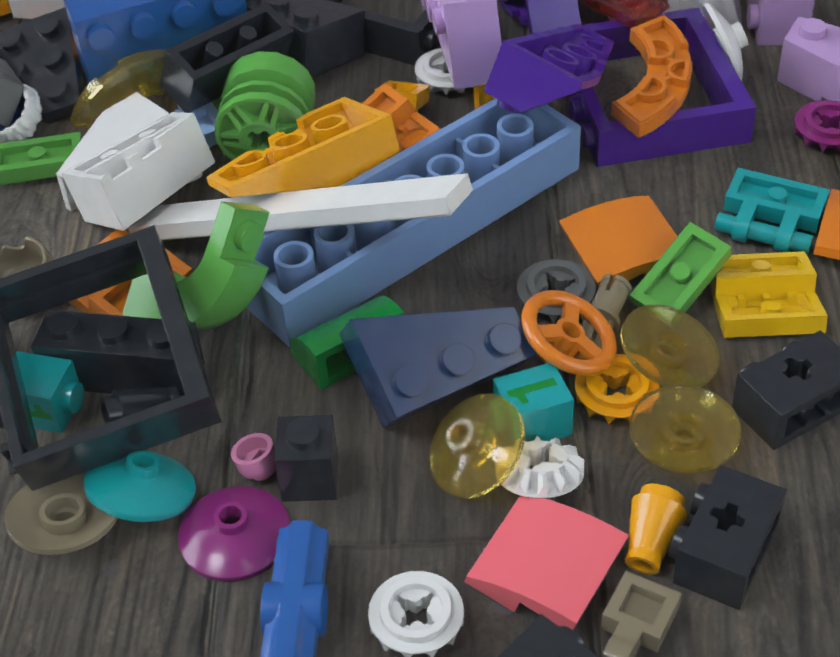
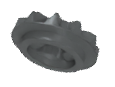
[517,259,596,323]

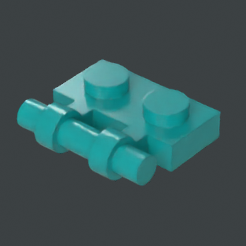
[714,168,830,254]

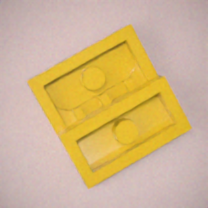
[710,251,828,338]

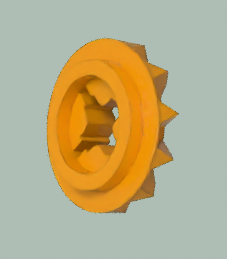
[575,354,660,425]

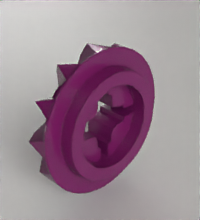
[794,100,840,153]

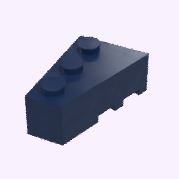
[339,307,537,428]

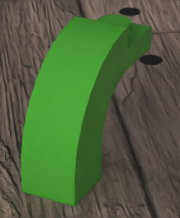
[122,201,270,330]

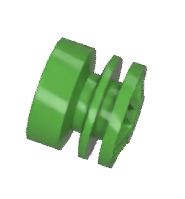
[214,52,315,160]

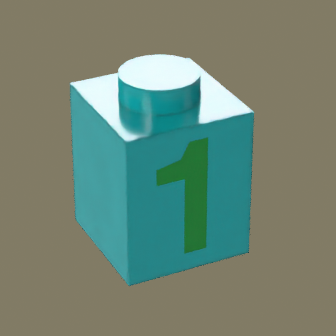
[16,351,84,433]
[487,363,574,447]

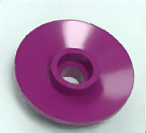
[178,486,290,582]

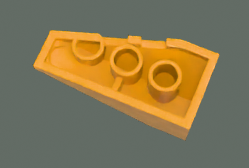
[207,97,400,197]

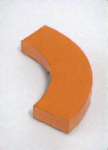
[611,15,693,138]

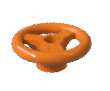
[521,290,617,376]

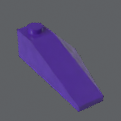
[484,23,614,113]

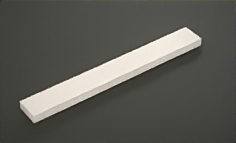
[127,173,473,241]

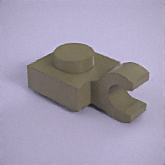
[601,571,682,657]

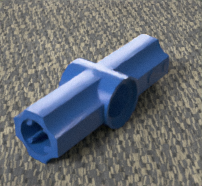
[260,520,330,657]

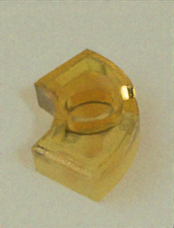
[70,49,167,129]

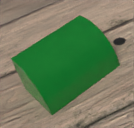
[290,296,404,390]

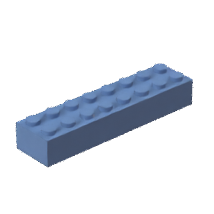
[246,98,581,347]

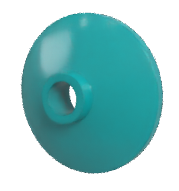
[83,450,196,522]

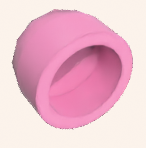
[231,433,276,481]

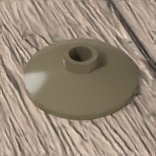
[4,472,118,555]

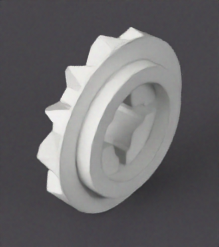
[415,48,465,95]
[495,436,584,498]
[368,571,464,657]

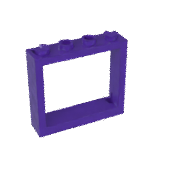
[567,7,756,167]

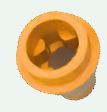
[625,484,688,575]

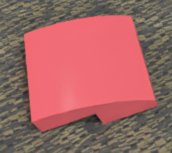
[464,495,629,630]

